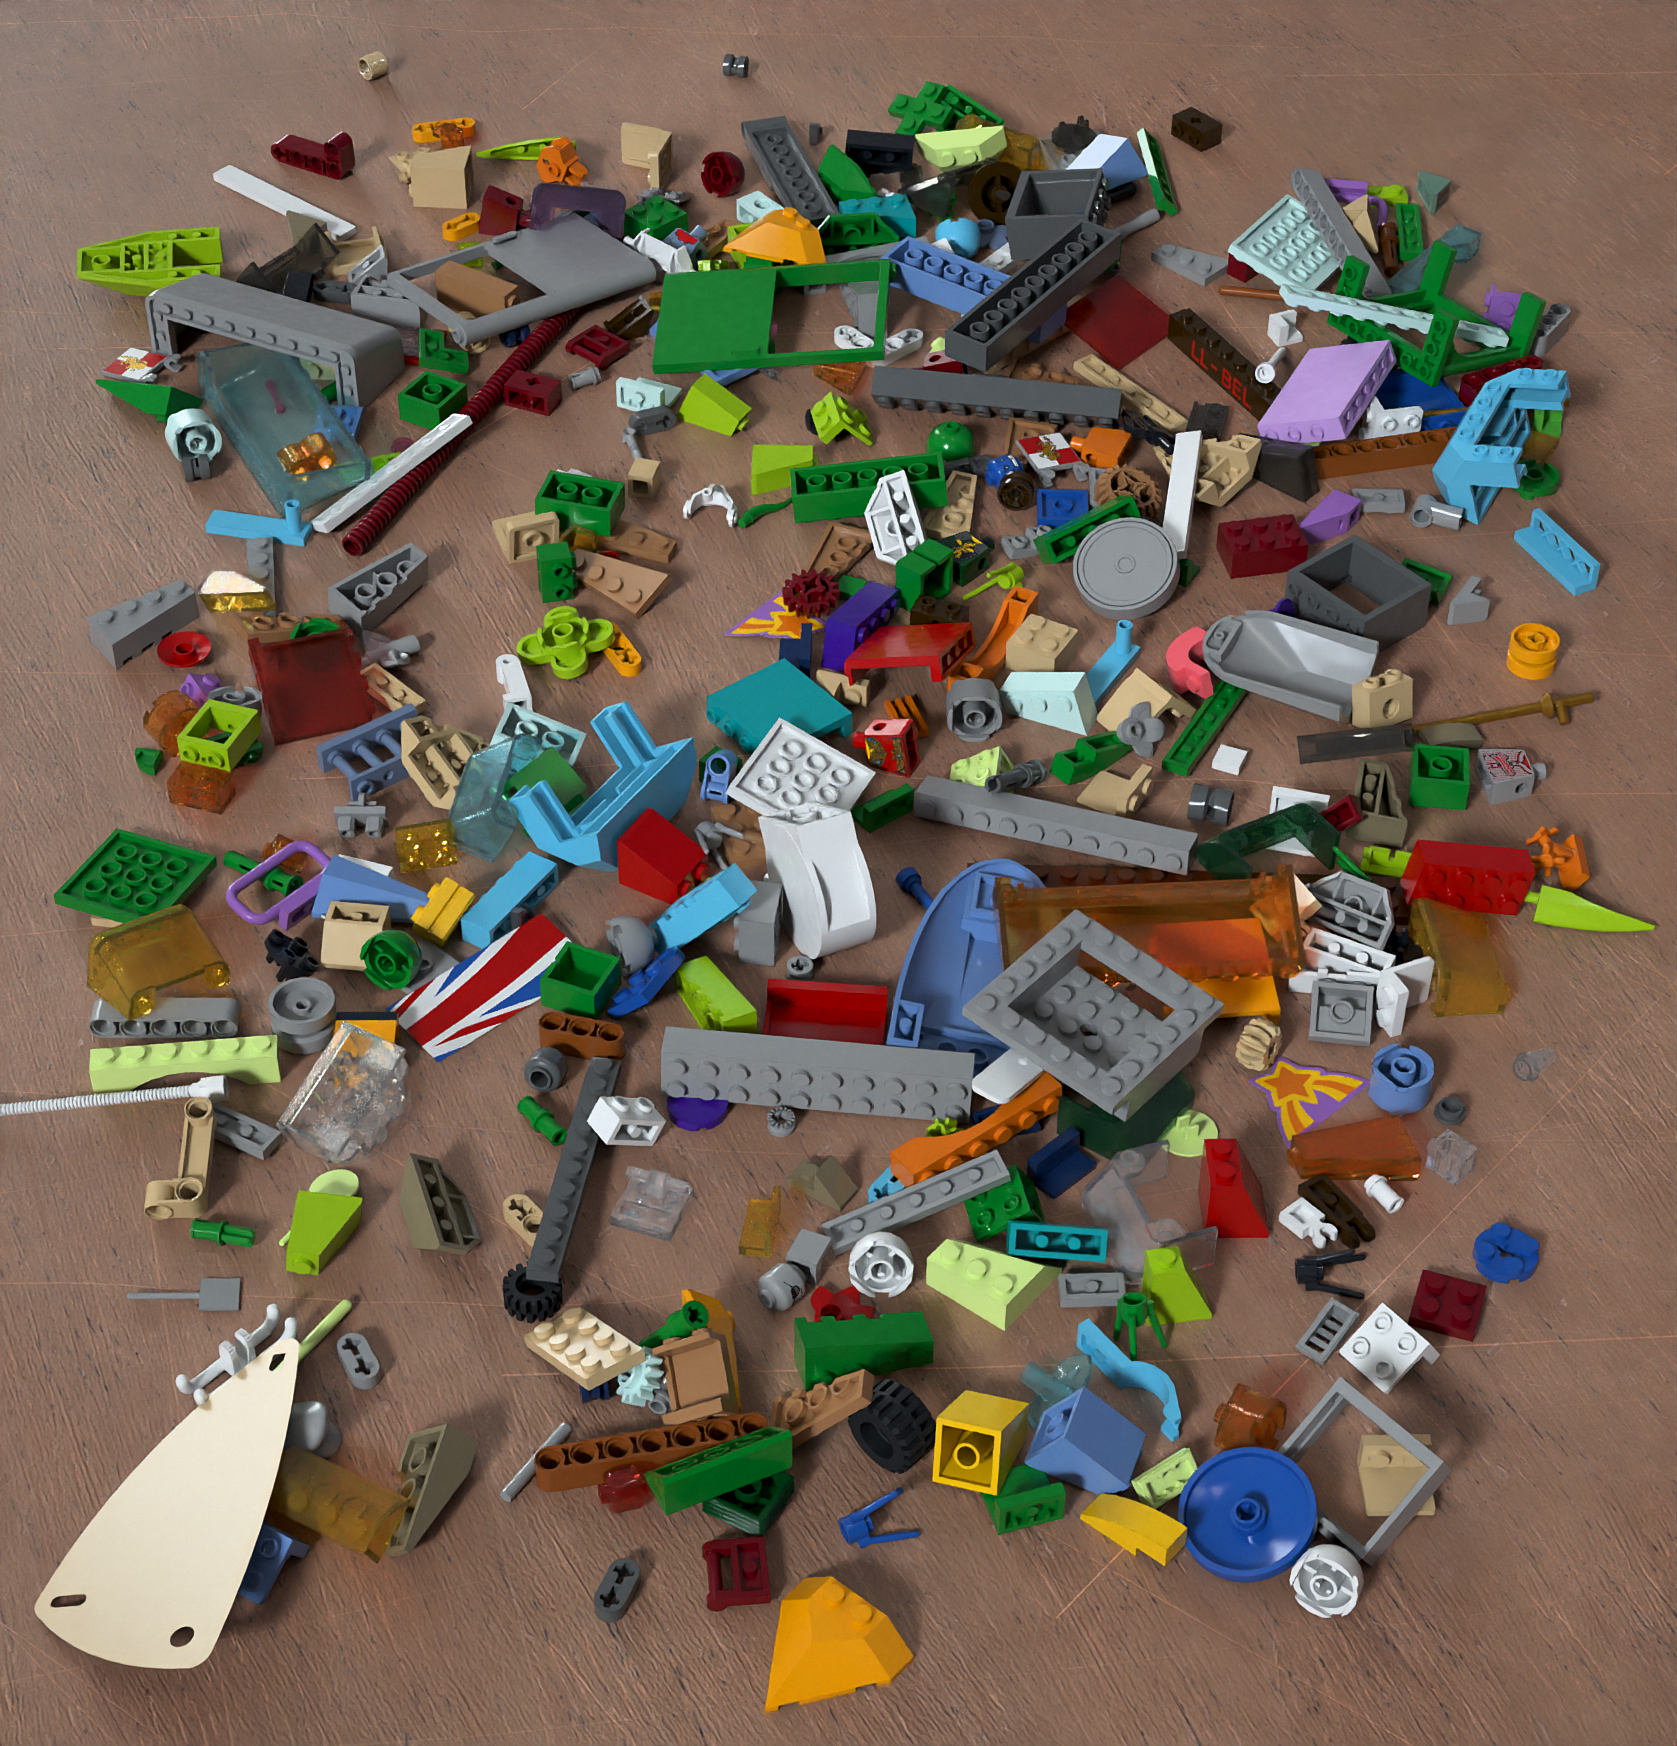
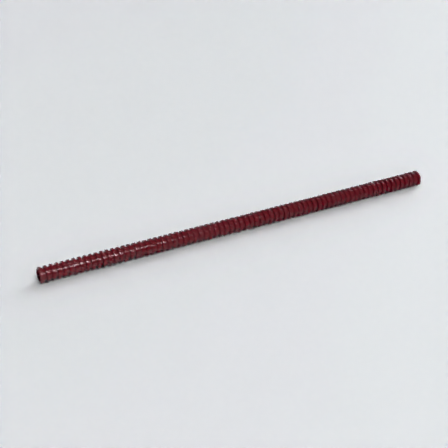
[342,236,626,556]

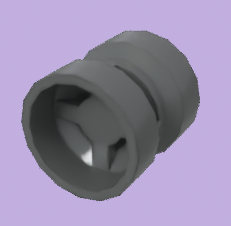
[723,54,749,78]
[182,453,211,482]

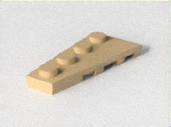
[923,470,977,540]

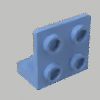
[238,1520,310,1605]

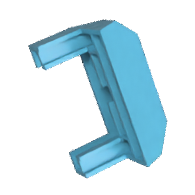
[1432,368,1571,526]
[507,701,697,872]

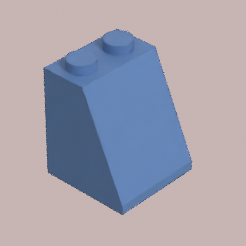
[1067,134,1148,190]
[1024,1386,1146,1495]

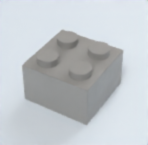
[734,880,782,966]

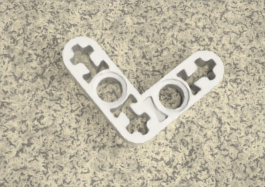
[834,325,923,368]

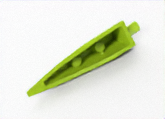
[476,135,577,160]
[1523,885,1655,932]

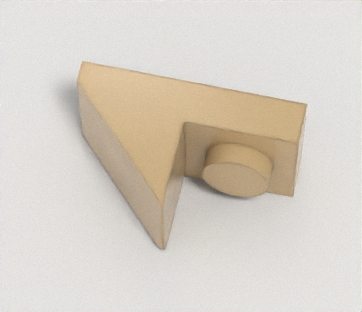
[816,670,870,708]

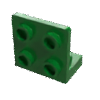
[964,1164,1046,1243]
[980,1464,1066,1535]

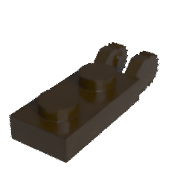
[1297,1173,1376,1249]

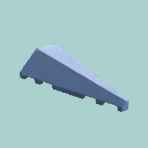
[312,854,469,923]

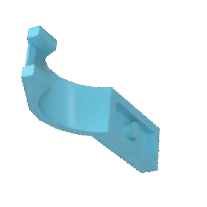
[1076,1318,1181,1443]

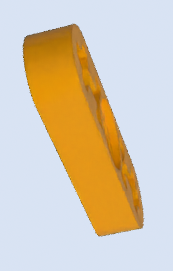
[412,117,476,143]
[602,622,642,677]

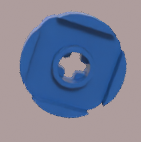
[1472,1222,1539,1284]

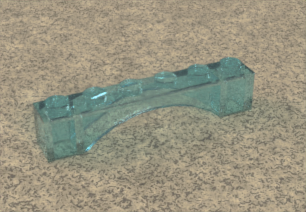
[1386,224,1481,294]

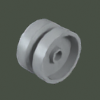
[267,977,337,1054]

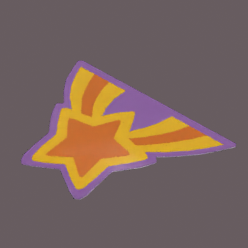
[724,590,826,639]
[1248,1057,1369,1148]

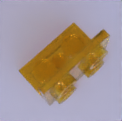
[394,818,457,873]

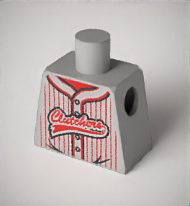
[1475,749,1546,805]

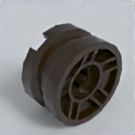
[997,470,1035,511]

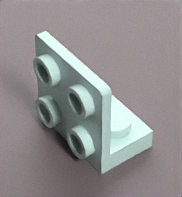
[616,377,682,412]

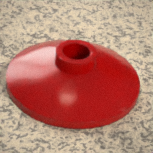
[157,631,212,668]

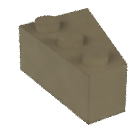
[1346,758,1408,848]

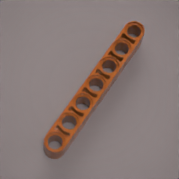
[1305,426,1457,480]
[534,1412,768,1492]

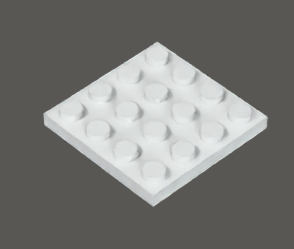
[726,717,876,815]

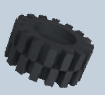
[502,1261,563,1323]

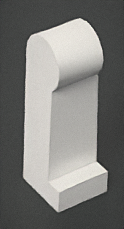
[496,654,533,711]

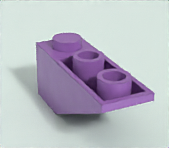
[1298,489,1362,545]

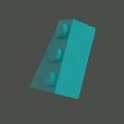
[839,194,916,238]

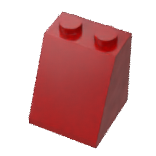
[617,807,710,905]
[1198,1139,1269,1238]

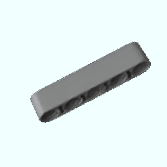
[89,997,242,1039]

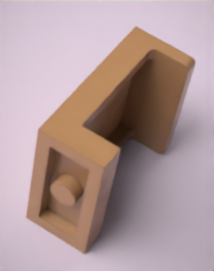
[652,1328,739,1427]

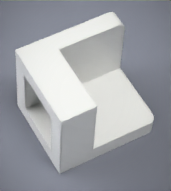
[1267,309,1303,347]

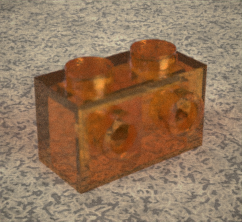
[167,761,236,815]

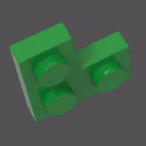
[418,328,469,375]

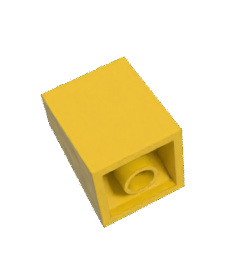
[932,1390,1030,1496]

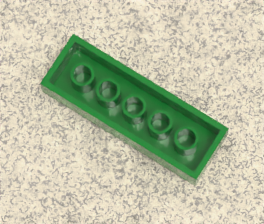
[790,451,948,523]

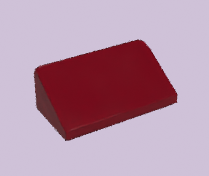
[1303,794,1363,848]

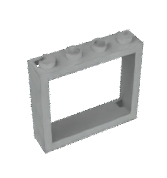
[1278,1377,1452,1567]

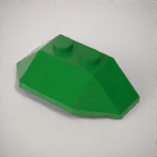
[936,84,1005,132]
[818,144,877,206]
[817,212,899,256]

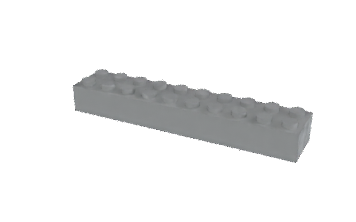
[661,1026,975,1124]

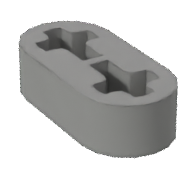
[337,1333,381,1390]

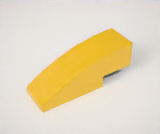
[1080,1493,1188,1566]

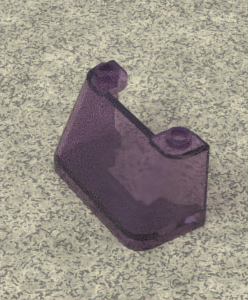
[526,182,626,238]

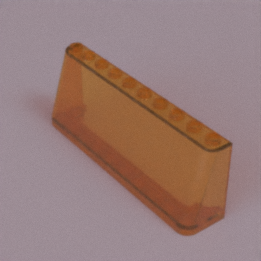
[992,864,1306,987]

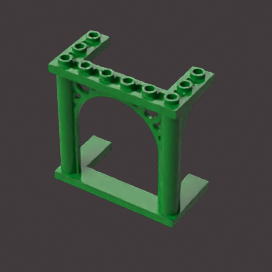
[1327,240,1547,387]

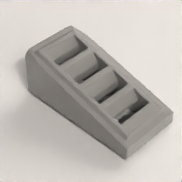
[1295,1297,1360,1366]

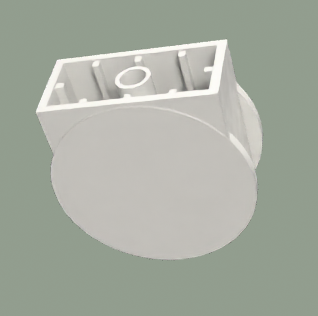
[758,802,877,959]

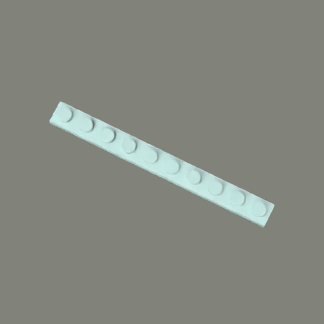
[1279,284,1509,348]

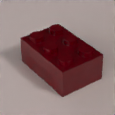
[1216,514,1308,579]

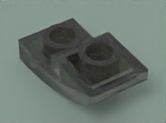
[899,163,924,197]

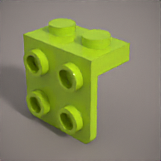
[810,391,874,446]

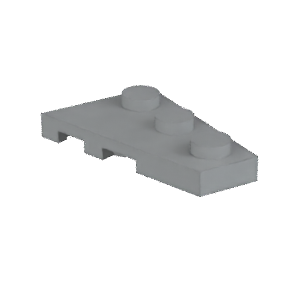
[1151,243,1228,287]

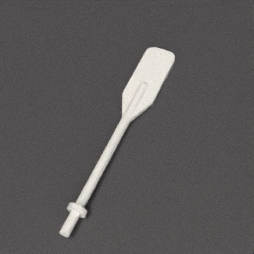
[972,973,1138,1104]

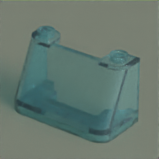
[443,733,543,863]

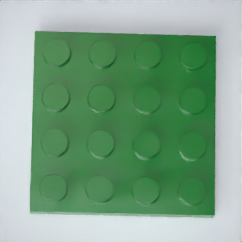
[54,828,217,933]

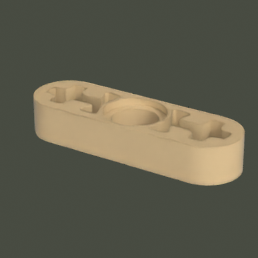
[503,1194,570,1261]

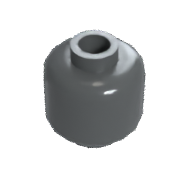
[523,1047,568,1092]

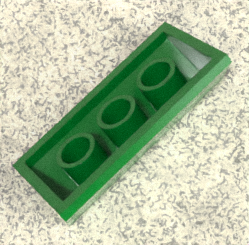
[644,1425,792,1516]

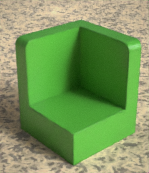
[1531,409,1564,437]

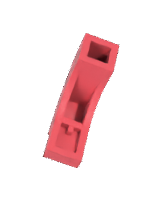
[1166,626,1214,699]

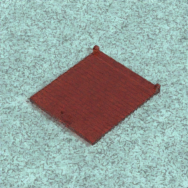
[1064,274,1169,370]

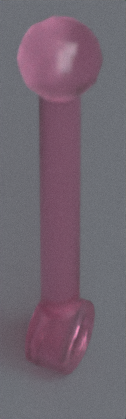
[265,380,286,414]

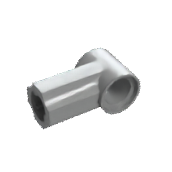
[1409,494,1464,531]

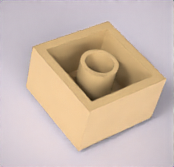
[1005,614,1079,672]

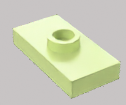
[1131,1448,1198,1509]

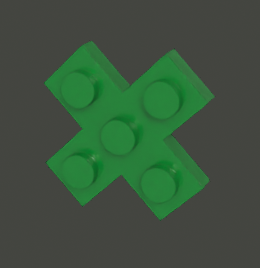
[888,81,955,142]

